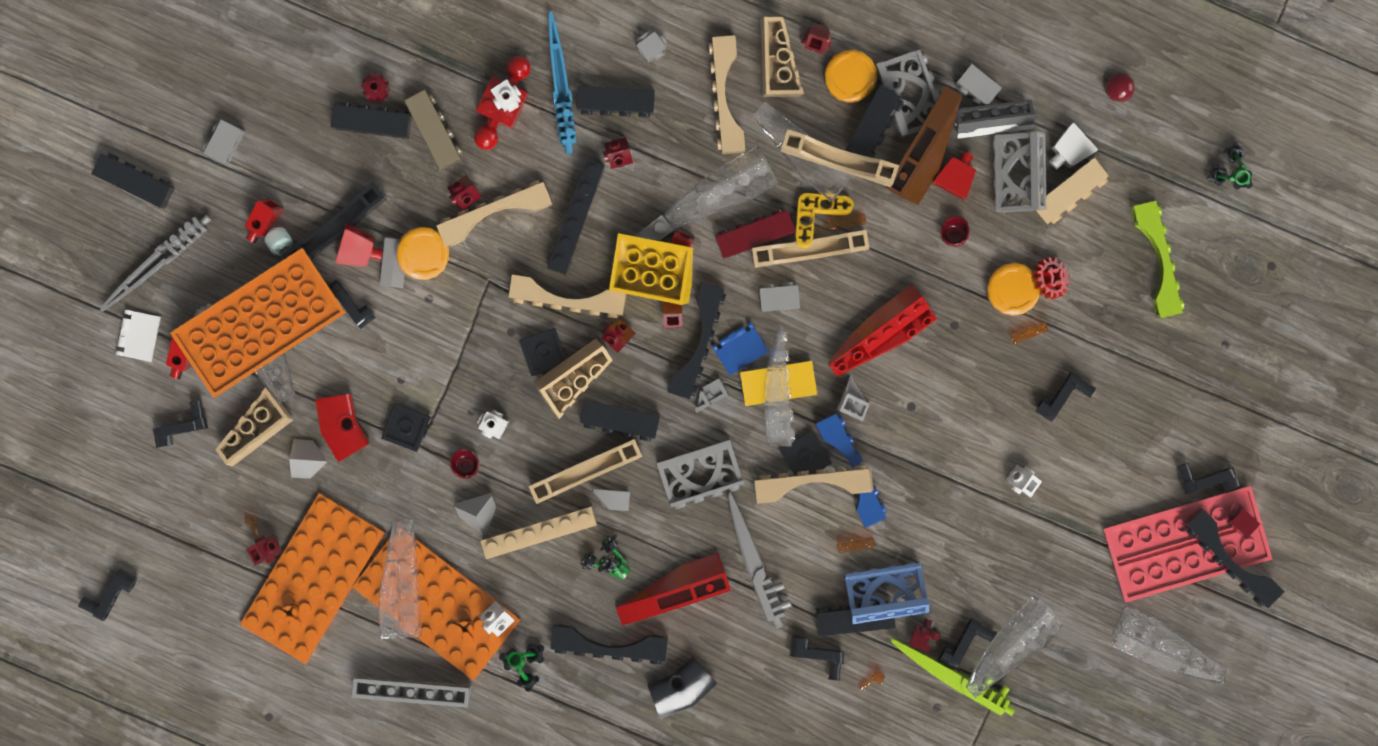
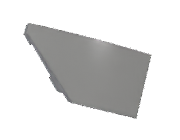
[695,378,729,413]
[591,489,630,511]

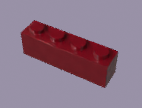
[715,209,796,260]

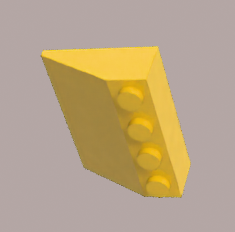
[609,233,693,305]

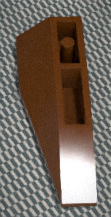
[885,86,962,205]

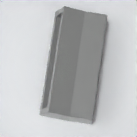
[380,238,405,288]

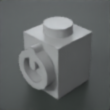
[636,30,667,63]

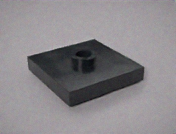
[518,328,566,376]
[381,403,431,452]
[780,431,832,476]

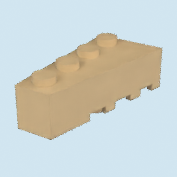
[760,17,804,97]
[1036,156,1109,224]
[533,339,612,419]
[215,387,293,467]

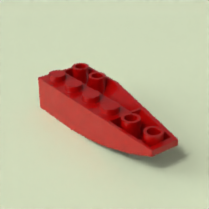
[828,284,937,376]
[616,552,731,626]

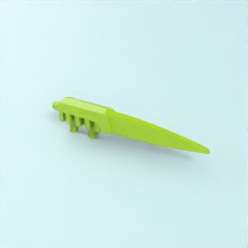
[890,637,1016,716]

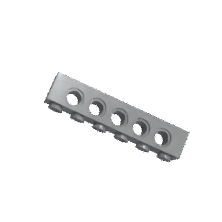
[352,675,471,708]

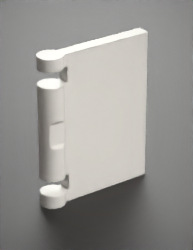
[115,310,161,362]

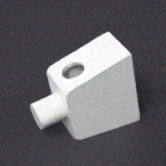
[1049,123,1098,170]

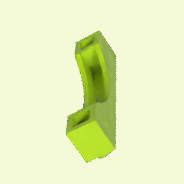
[1130,201,1184,319]

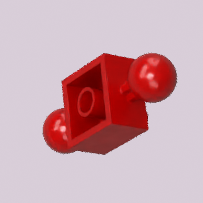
[474,56,531,150]

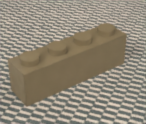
[404,90,463,170]

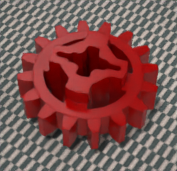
[1032,257,1070,299]

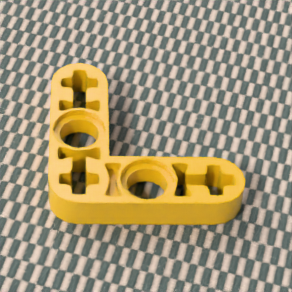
[795,193,854,248]

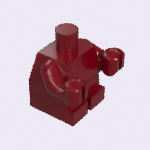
[801,23,831,54]
[909,618,941,652]

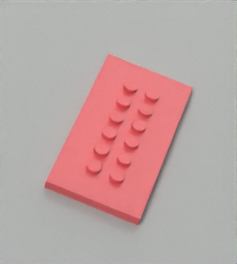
[1102,485,1272,603]

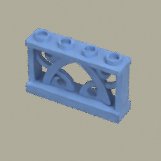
[845,562,929,624]

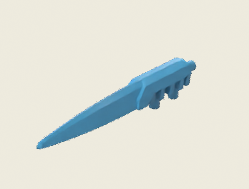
[549,11,577,154]

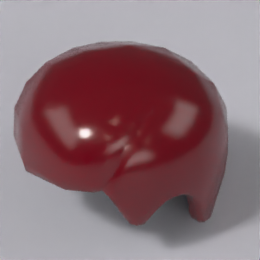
[1105,73,1135,102]
[940,216,970,247]
[450,449,479,479]

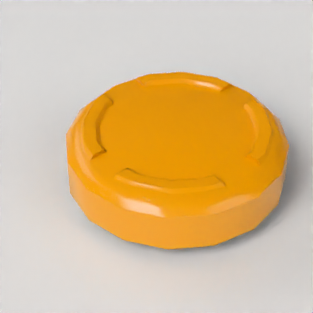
[824,49,877,103]
[395,227,449,280]
[986,263,1040,316]

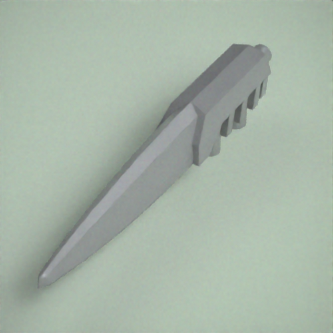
[99,214,211,312]
[728,492,792,629]

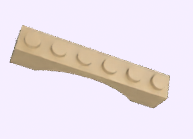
[709,35,745,154]
[781,129,899,187]
[436,181,553,248]
[751,230,869,268]
[509,275,627,319]
[528,439,643,504]
[755,465,874,504]
[480,506,598,559]

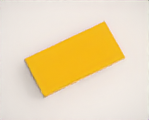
[740,360,817,406]

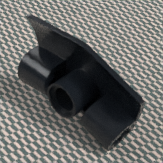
[647,656,717,719]

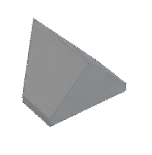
[835,374,870,421]
[289,439,328,479]
[454,493,496,538]

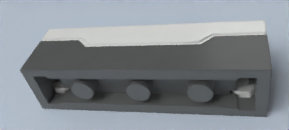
[954,100,1035,138]

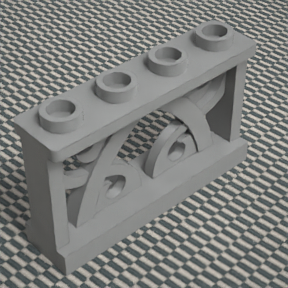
[876,49,940,139]
[993,131,1046,213]
[657,439,744,509]

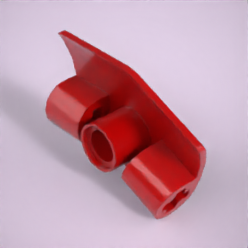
[315,394,370,462]

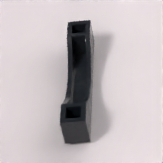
[547,159,605,276]
[282,183,387,260]
[668,282,727,399]
[1183,508,1285,608]
[550,624,668,664]

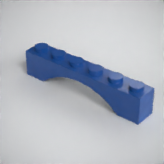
[815,414,887,528]

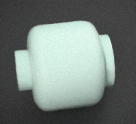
[264,227,293,256]

